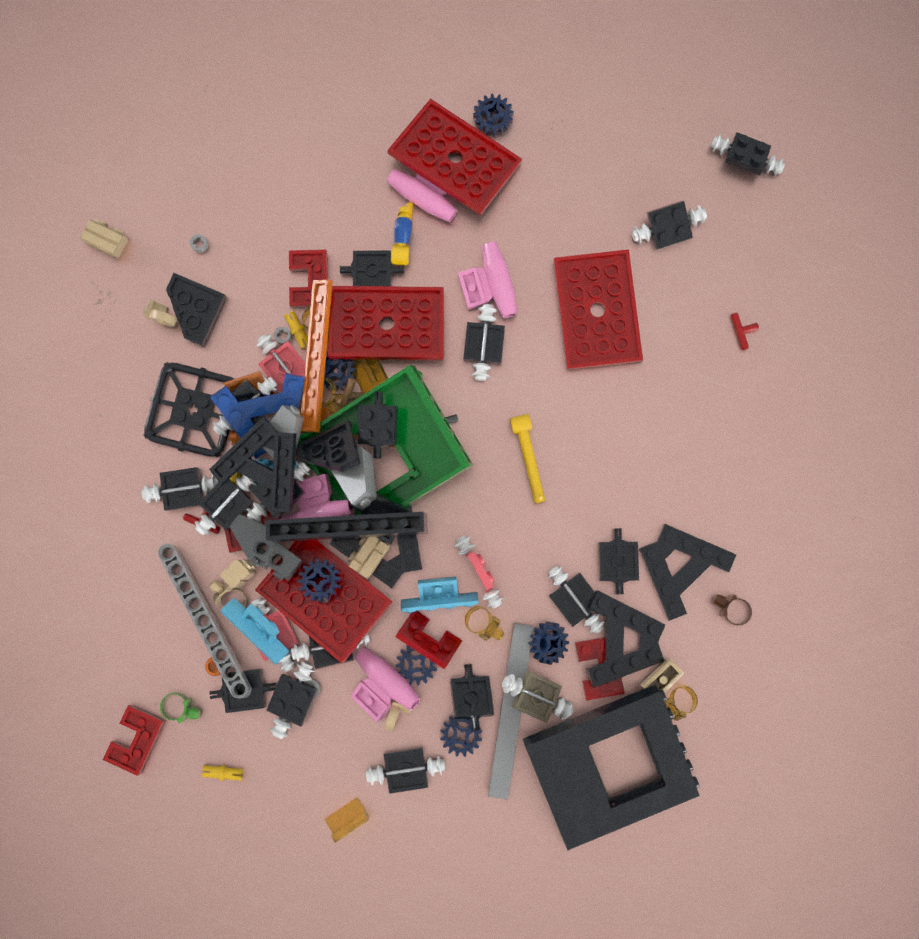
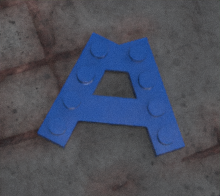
[210,373,305,459]

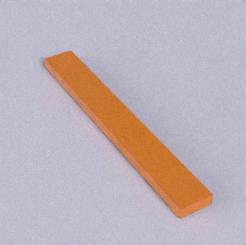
[301,279,333,432]

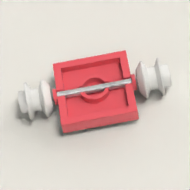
[256,334,306,399]
[454,535,504,609]
[251,598,300,672]

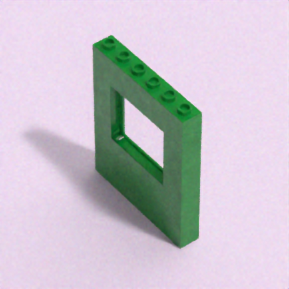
[297,365,474,515]

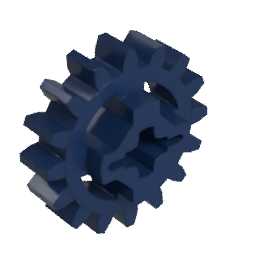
[473,93,514,136]
[324,351,357,392]
[298,559,342,602]
[528,621,569,665]
[396,645,437,685]
[440,716,482,757]

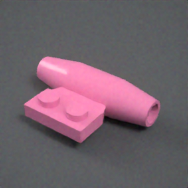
[387,169,457,222]
[458,241,517,318]
[281,474,355,519]
[350,647,421,722]

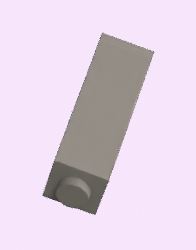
[262,405,304,458]
[332,446,377,510]

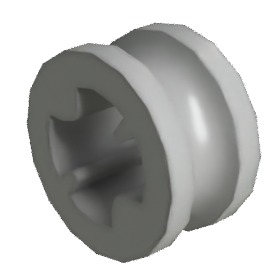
[190,234,208,253]
[274,327,292,345]

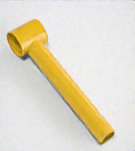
[510,413,546,504]

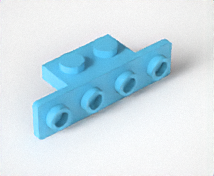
[401,577,479,613]
[221,598,289,665]

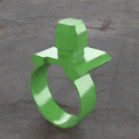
[160,692,201,724]

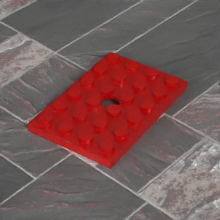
[387,98,522,215]
[553,249,643,370]
[328,286,444,360]
[255,540,392,664]

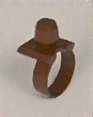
[713,594,752,625]

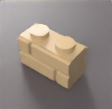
[80,219,128,259]
[348,537,390,579]
[220,559,256,588]
[639,658,684,693]

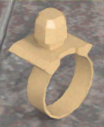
[143,299,177,327]
[209,580,247,609]
[384,700,411,732]

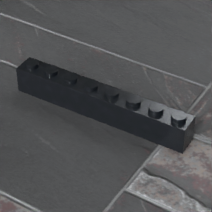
[266,512,428,542]

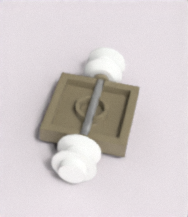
[502,670,573,723]

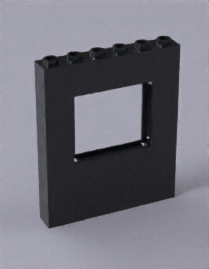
[523,685,700,851]

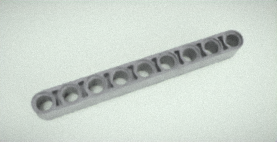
[158,544,252,698]
[488,623,533,800]

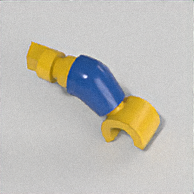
[391,201,413,265]

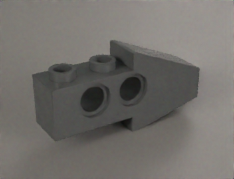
[229,514,303,582]

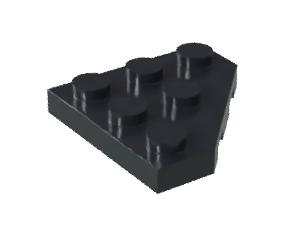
[166,273,226,347]
[298,419,360,472]

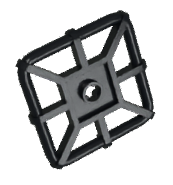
[143,362,235,457]

